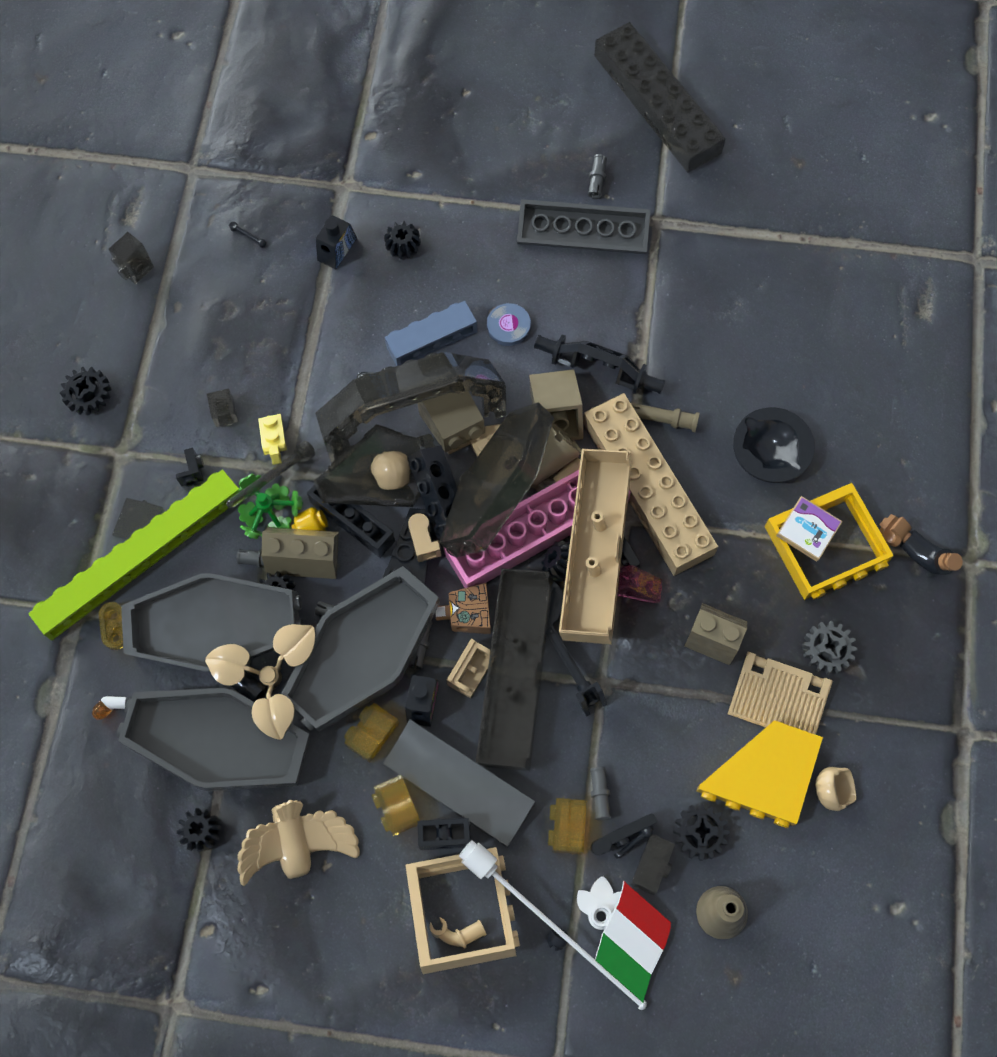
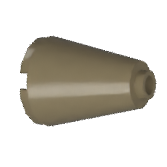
[520,421,582,486]
[696,886,748,939]

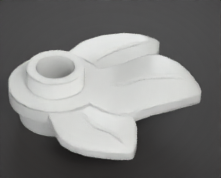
[577,877,621,930]

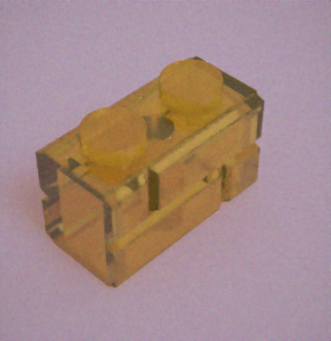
[548,798,587,855]

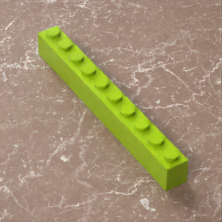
[28,469,243,641]

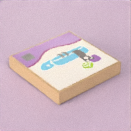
[776,496,842,562]

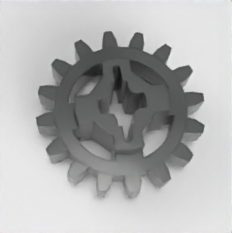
[802,621,857,675]

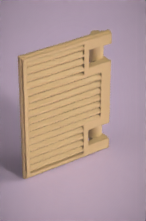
[728,652,833,735]

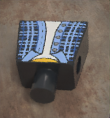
[316,215,357,269]

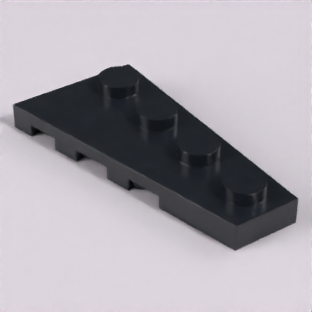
[383,508,432,585]

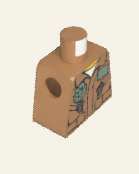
[436,584,491,634]

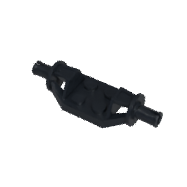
[534,334,665,394]

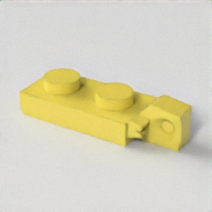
[258,414,287,465]

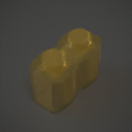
[344,703,399,763]
[371,775,420,836]

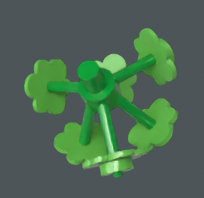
[238,474,303,539]

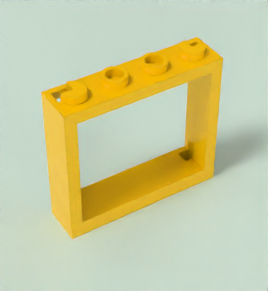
[765,483,894,600]

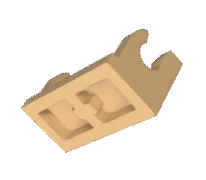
[447,639,495,698]

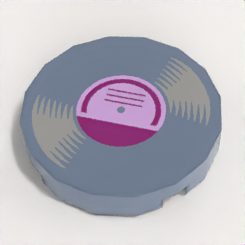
[487,303,531,346]

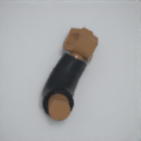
[879,514,963,575]

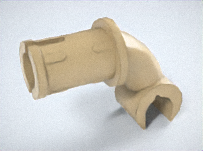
[430,918,486,949]

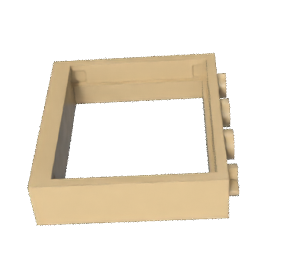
[406,847,520,974]

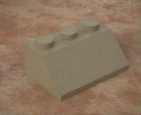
[261,527,339,579]

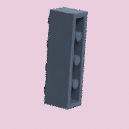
[385,301,477,368]

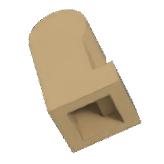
[408,513,441,562]

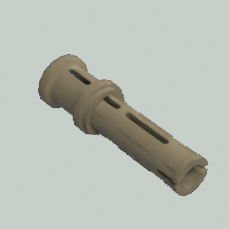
[631,402,700,433]

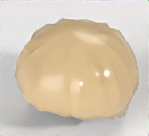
[371,451,411,490]
[815,767,856,811]

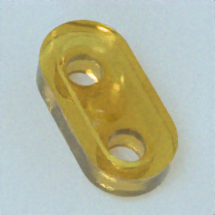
[99,602,123,650]

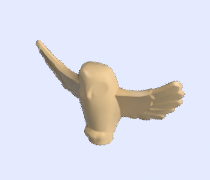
[237,800,360,886]

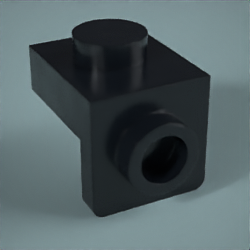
[176,447,204,487]

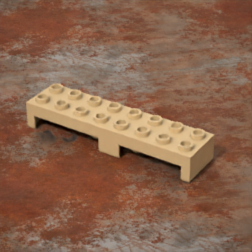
[583,393,718,576]
[559,449,632,645]

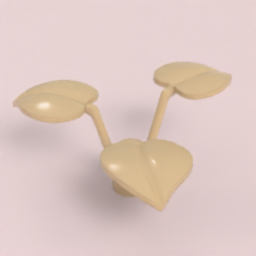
[205,624,315,740]

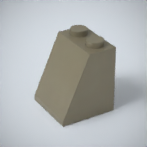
[415,368,485,453]
[529,369,583,441]
[684,603,747,665]

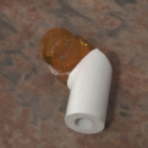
[92,696,128,720]

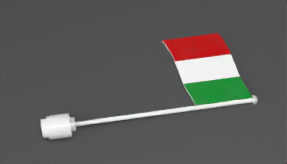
[459,840,671,1010]

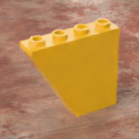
[696,720,823,828]

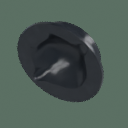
[733,407,815,483]

